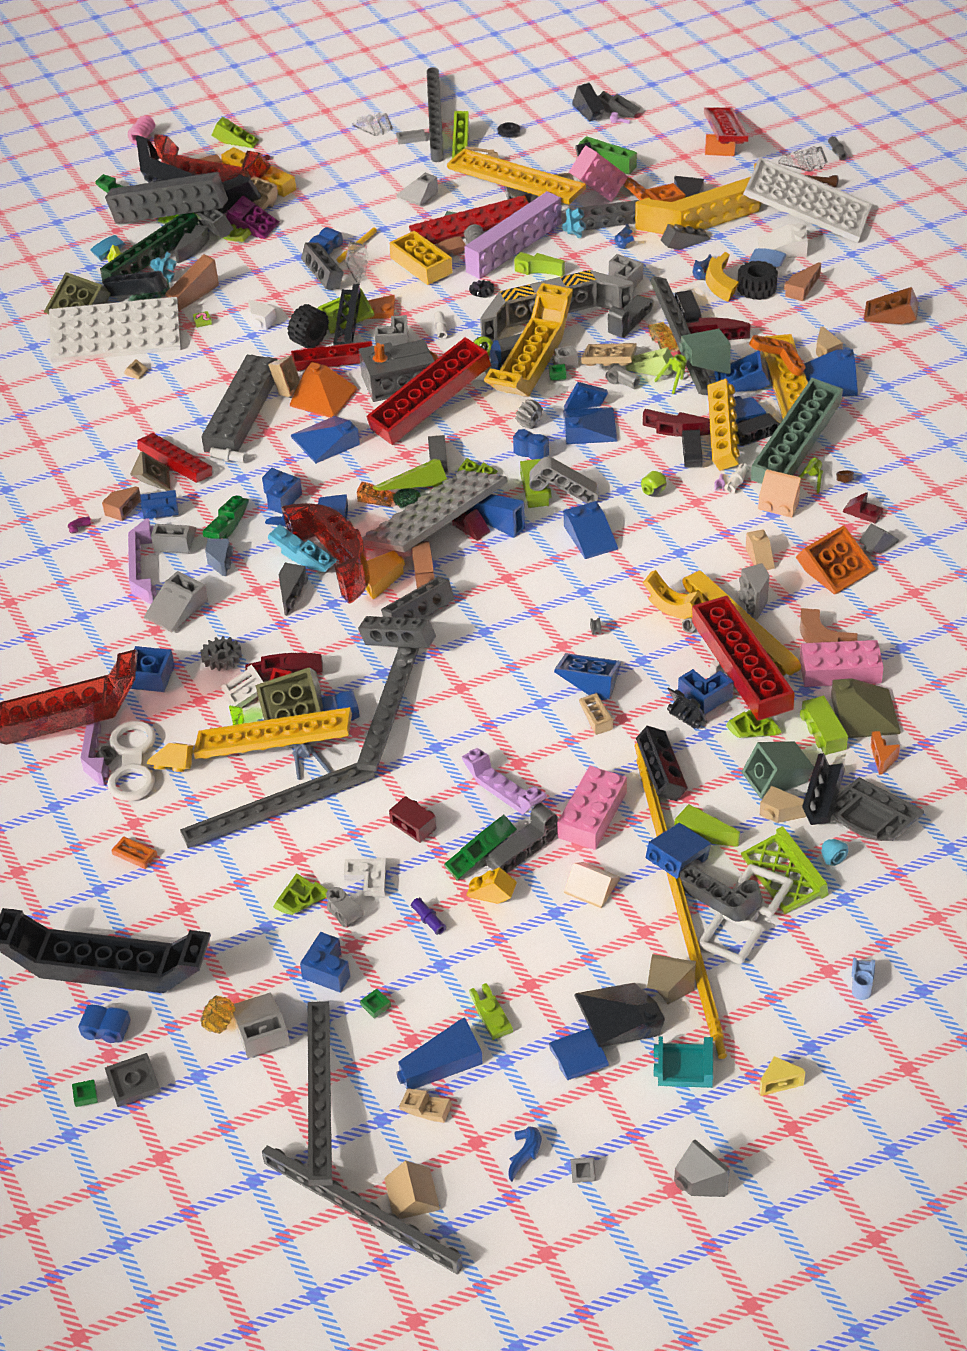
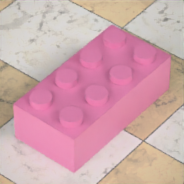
[569,146,628,202]
[799,640,884,687]
[557,765,627,850]

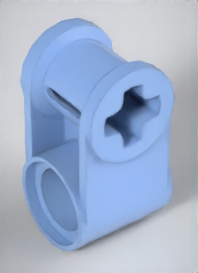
[851,957,875,1000]

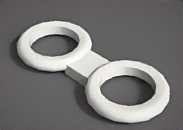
[107,721,156,801]

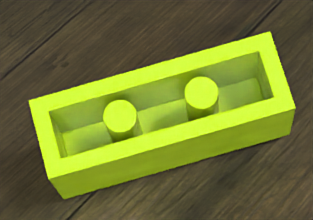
[520,459,552,508]
[800,695,848,755]

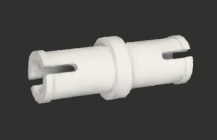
[434,311,447,340]
[210,447,246,463]
[724,463,750,494]

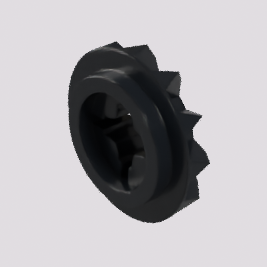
[497,122,520,138]
[469,279,494,297]

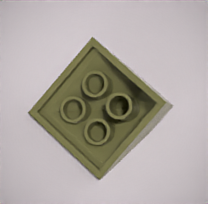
[44,272,111,315]
[255,668,323,720]
[831,678,901,738]

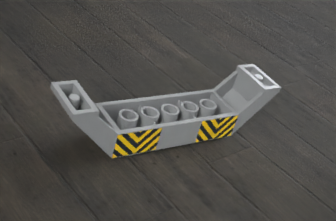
[480,270,634,342]

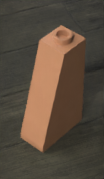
[165,254,219,312]

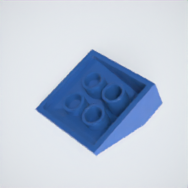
[804,349,858,397]
[563,407,617,445]
[290,416,360,464]
[554,653,621,700]

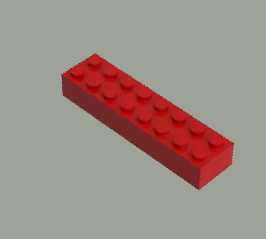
[366,337,491,445]
[692,595,795,721]

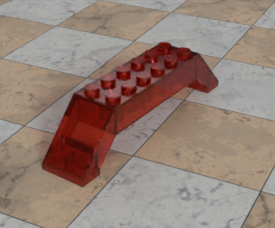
[0,649,138,745]

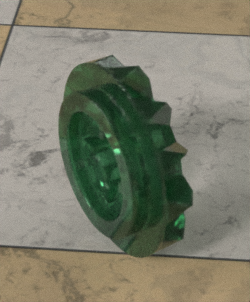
[393,488,421,509]

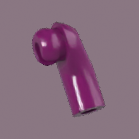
[67,516,91,534]

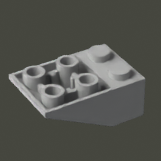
[144,571,208,633]
[229,992,290,1059]

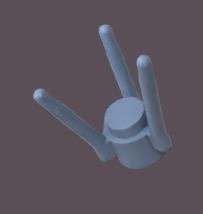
[292,742,331,780]

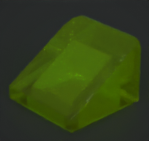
[229,705,245,725]

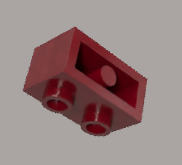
[389,796,437,843]

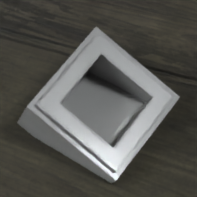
[570,1157,596,1183]

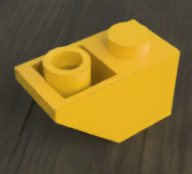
[147,742,194,772]
[466,867,517,904]

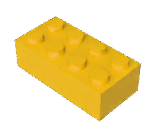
[389,231,453,285]

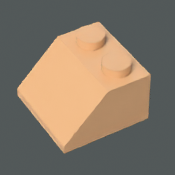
[758,469,801,518]

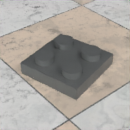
[104,1053,161,1108]

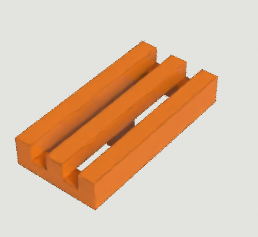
[111,836,157,869]

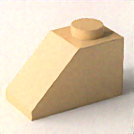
[816,326,843,357]
[745,529,775,570]
[759,786,806,823]

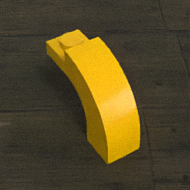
[705,252,738,302]
[643,570,706,619]

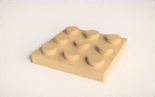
[581,343,637,366]

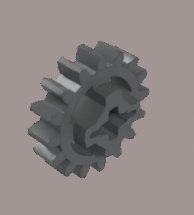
[200,636,242,671]

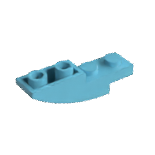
[268,524,337,572]

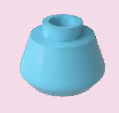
[821,839,848,866]

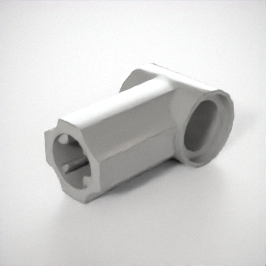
[605,363,641,390]

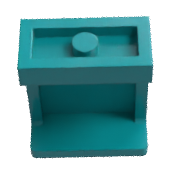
[653,1036,713,1088]

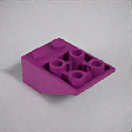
[226,196,280,239]

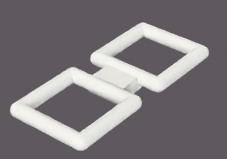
[698,864,793,964]

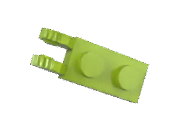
[469,983,513,1040]

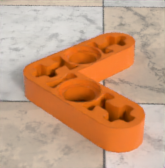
[749,335,806,376]

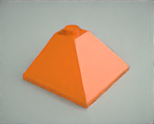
[290,362,357,418]
[796,525,876,595]

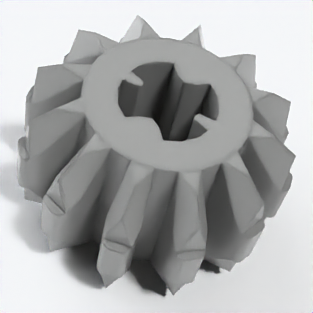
[515,399,543,429]

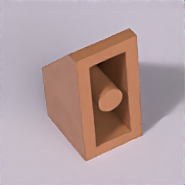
[102,486,141,521]

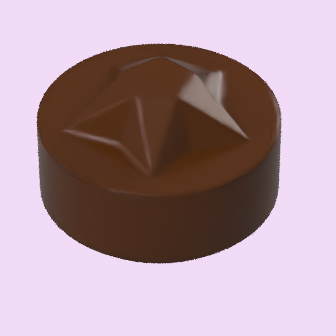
[836,470,854,483]

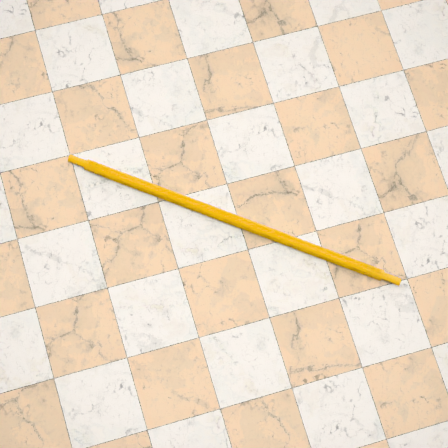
[634,743,727,1059]

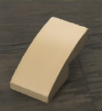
[399,1089,453,1123]

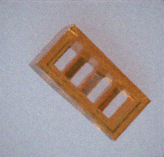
[357,481,396,507]

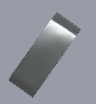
[428,435,448,473]

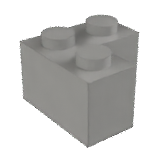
[608,254,644,287]
[375,315,409,346]

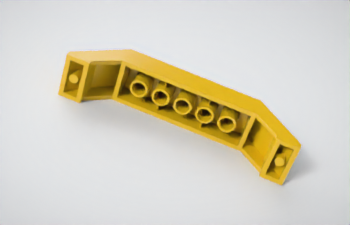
[635,159,768,234]
[484,283,573,397]

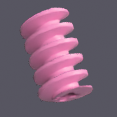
[128,115,156,145]

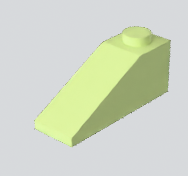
[625,347,673,376]

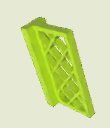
[741,826,829,915]

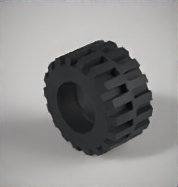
[737,261,778,300]
[287,304,329,349]

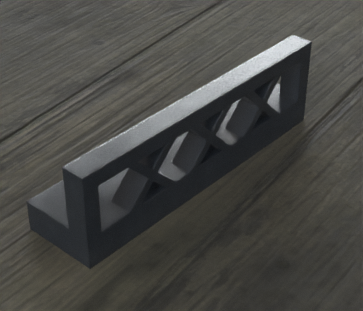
[333,284,361,346]
[802,753,845,825]

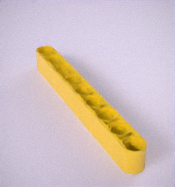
[682,570,801,676]

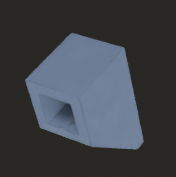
[205,539,233,576]

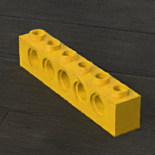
[221,147,296,197]
[707,379,740,471]

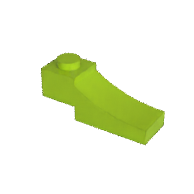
[514,252,565,277]

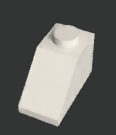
[247,299,277,331]

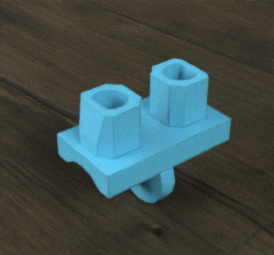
[562,208,586,238]
[150,252,177,282]

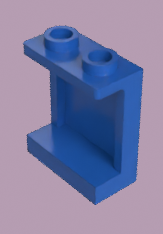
[645,823,712,879]

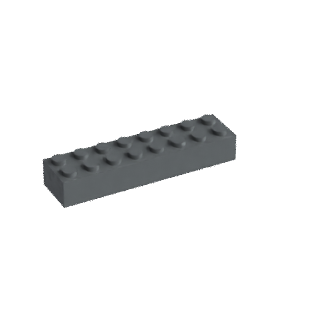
[105,172,228,224]
[201,354,278,453]

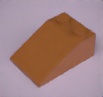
[864,287,919,325]

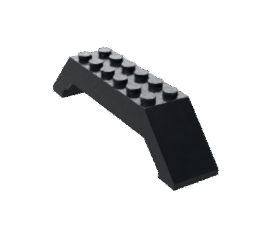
[136,135,261,214]
[0,908,211,993]

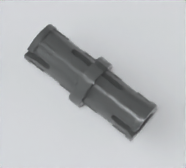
[828,136,848,161]

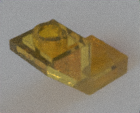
[648,322,678,351]

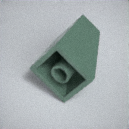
[679,329,731,374]
[741,741,814,799]

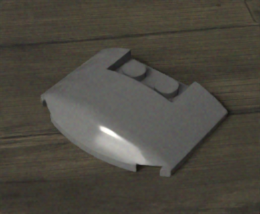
[833,777,924,841]

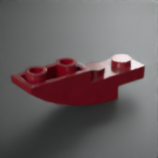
[686,317,751,340]
[642,408,711,437]
[245,652,323,681]

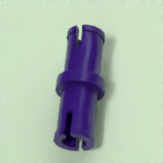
[410,897,447,935]

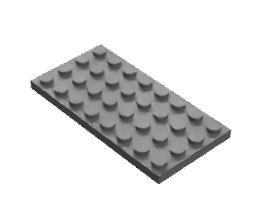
[360,470,508,553]

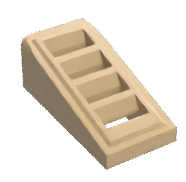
[579,693,613,735]

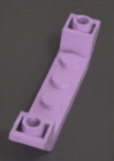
[128,518,157,604]
[80,686,121,786]
[461,747,547,815]

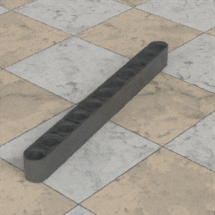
[426,67,444,163]

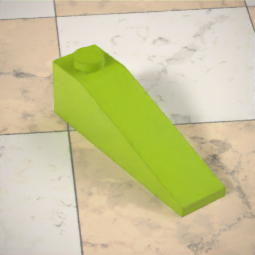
[452,111,470,158]
[373,459,447,491]

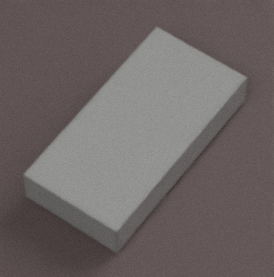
[396,129,427,145]

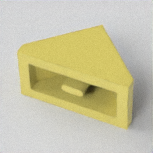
[759,1056,805,1096]

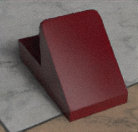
[843,492,883,524]
[452,509,490,541]

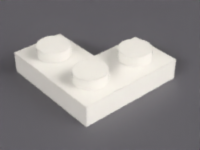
[343,858,386,896]

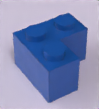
[262,468,302,514]
[678,669,734,715]
[300,931,350,993]

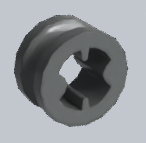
[590,617,602,635]
[96,746,116,765]

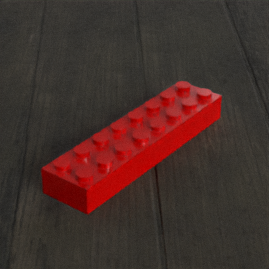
[291,341,373,371]
[137,433,212,483]

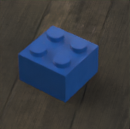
[124,646,175,692]

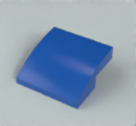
[490,340,502,388]
[549,1028,609,1081]

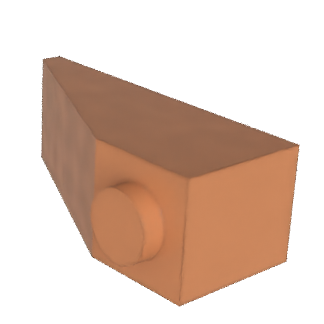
[784,262,822,301]

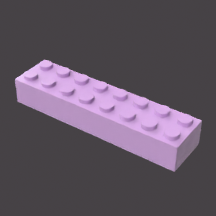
[465,191,562,279]

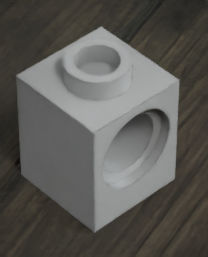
[552,345,578,370]

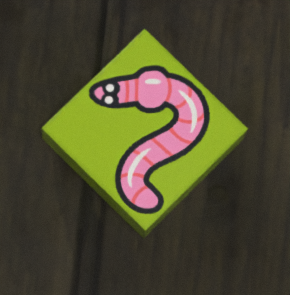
[193,311,212,328]

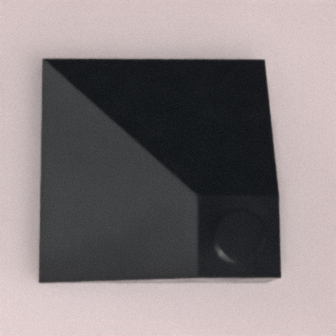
[574,982,665,1048]

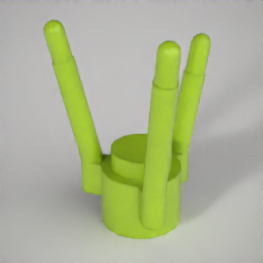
[654,354,687,394]
[798,457,823,493]

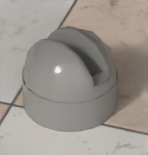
[681,617,696,633]

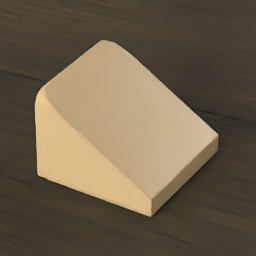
[124,359,149,379]

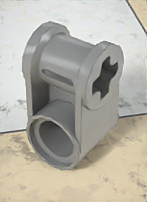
[326,887,363,927]

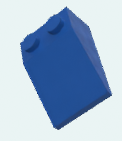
[714,351,771,392]
[563,501,618,559]

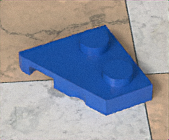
[563,382,608,410]

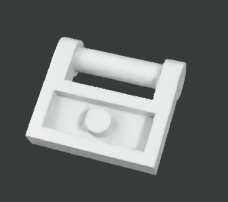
[220,664,263,711]

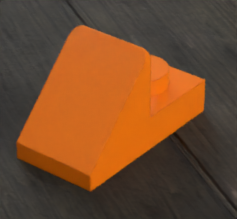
[870,731,900,775]

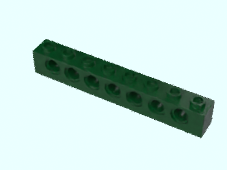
[100,213,198,281]

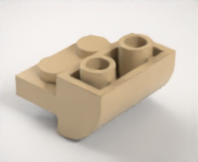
[251,176,278,210]

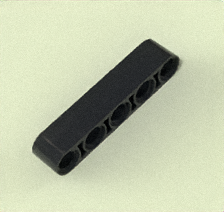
[102,271,168,297]

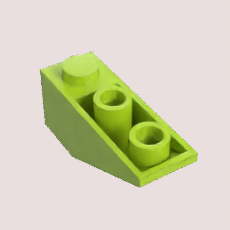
[211,116,259,148]
[674,804,740,847]

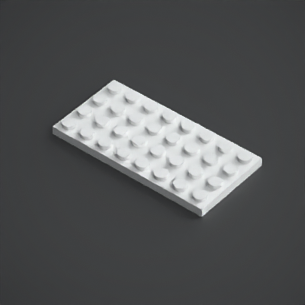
[743,157,872,242]
[49,297,181,363]

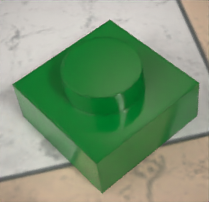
[548,364,566,380]
[360,988,391,1019]
[72,1079,98,1108]

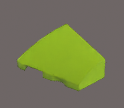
[726,710,782,738]
[273,873,328,915]

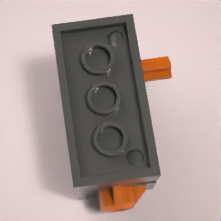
[359,339,438,402]

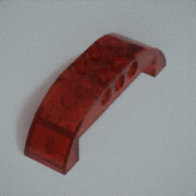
[154,134,271,182]
[281,503,370,604]

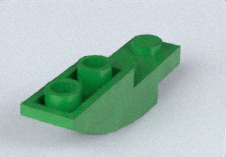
[203,495,249,539]
[444,814,517,880]

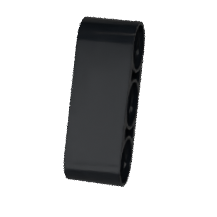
[675,290,702,323]
[736,413,780,446]
[682,429,703,468]

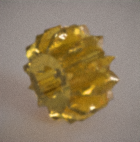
[200,995,236,1034]

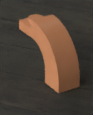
[411,541,434,588]
[799,608,858,643]

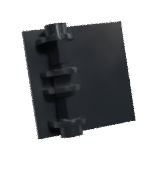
[667,687,707,729]

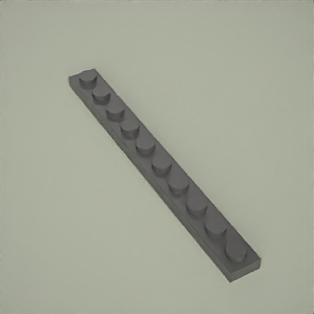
[650,276,712,395]
[357,647,419,772]
[180,763,375,848]
[307,1001,332,1186]
[261,1145,463,1275]

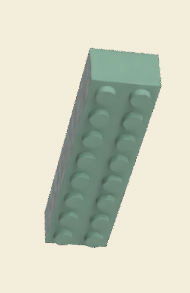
[750,378,843,484]

